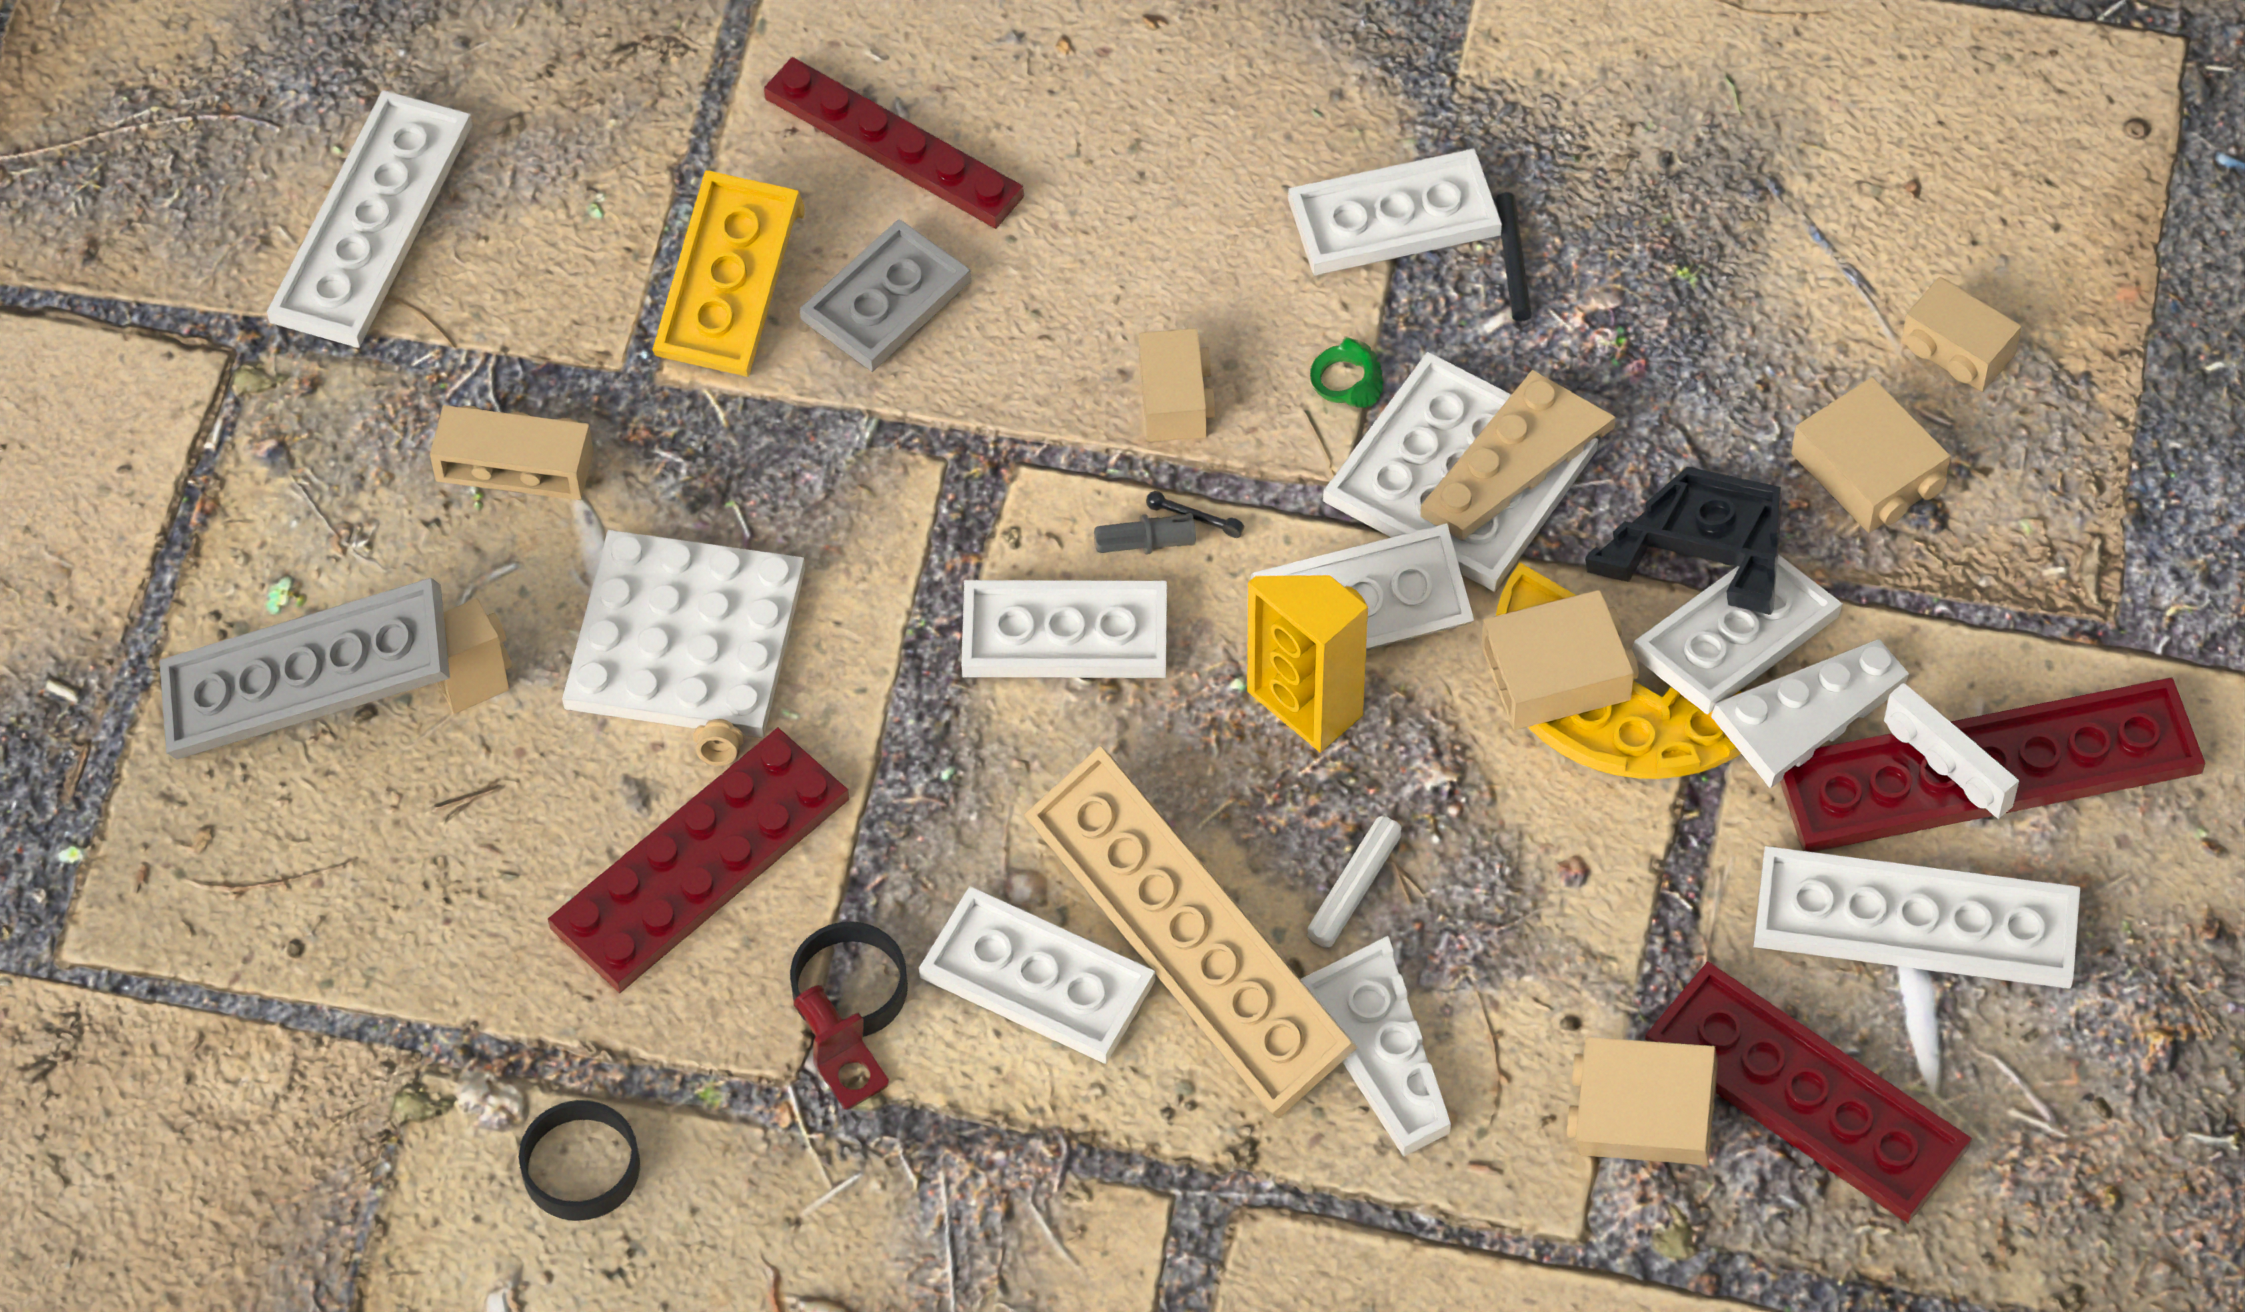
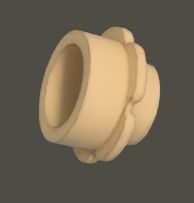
[693,719,744,766]

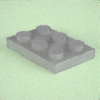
[800,219,971,372]

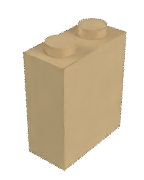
[1791,377,1951,533]
[1481,590,1639,731]
[1567,1037,1718,1165]

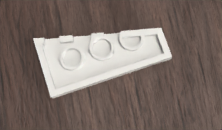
[1711,639,1909,788]
[1301,936,1451,1157]

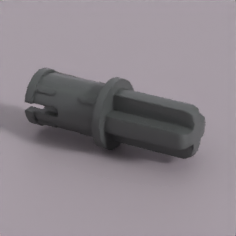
[1094,513,1196,555]

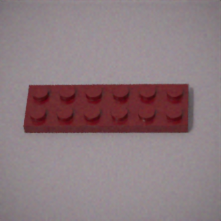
[548,727,849,993]
[1644,961,1972,1224]

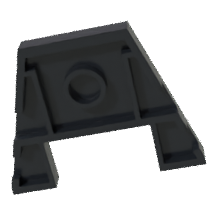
[1585,466,1782,615]

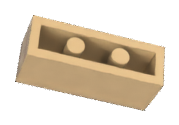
[430,405,594,500]

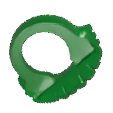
[1310,337,1384,408]

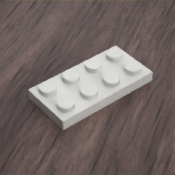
[1288,149,1502,275]
[1251,523,1474,650]
[1632,554,1843,714]
[962,580,1167,678]
[919,886,1155,1064]

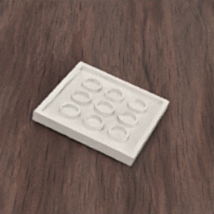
[1323,352,1598,592]
[562,530,805,738]

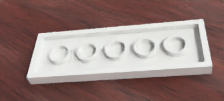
[267,90,473,348]
[1753,846,2080,989]

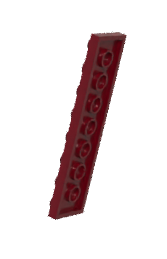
[1780,677,2205,852]

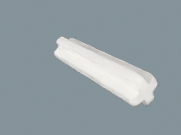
[1308,816,1401,948]

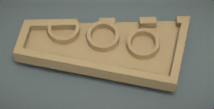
[1420,370,1616,541]

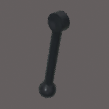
[1146,491,1245,538]

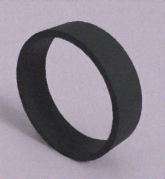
[790,921,908,1037]
[519,1100,640,1221]

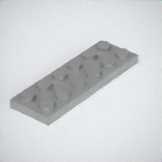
[159,578,450,759]

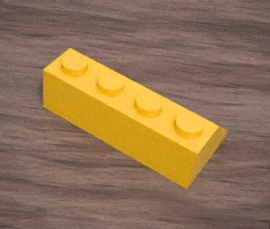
[1247,575,1368,753]

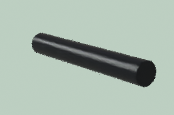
[1496,192,1532,321]

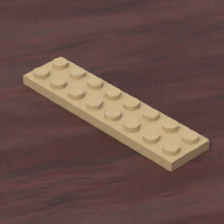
[1024,746,1358,1119]

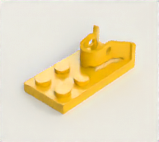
[652,170,805,377]

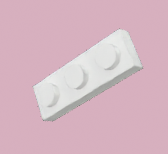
[1884,682,2019,819]

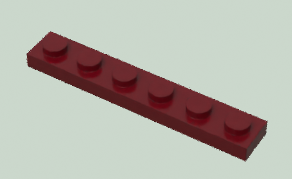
[764,56,1024,229]

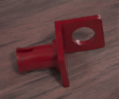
[793,985,889,1110]

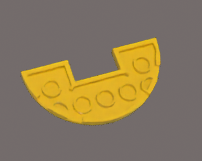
[1496,562,1743,779]

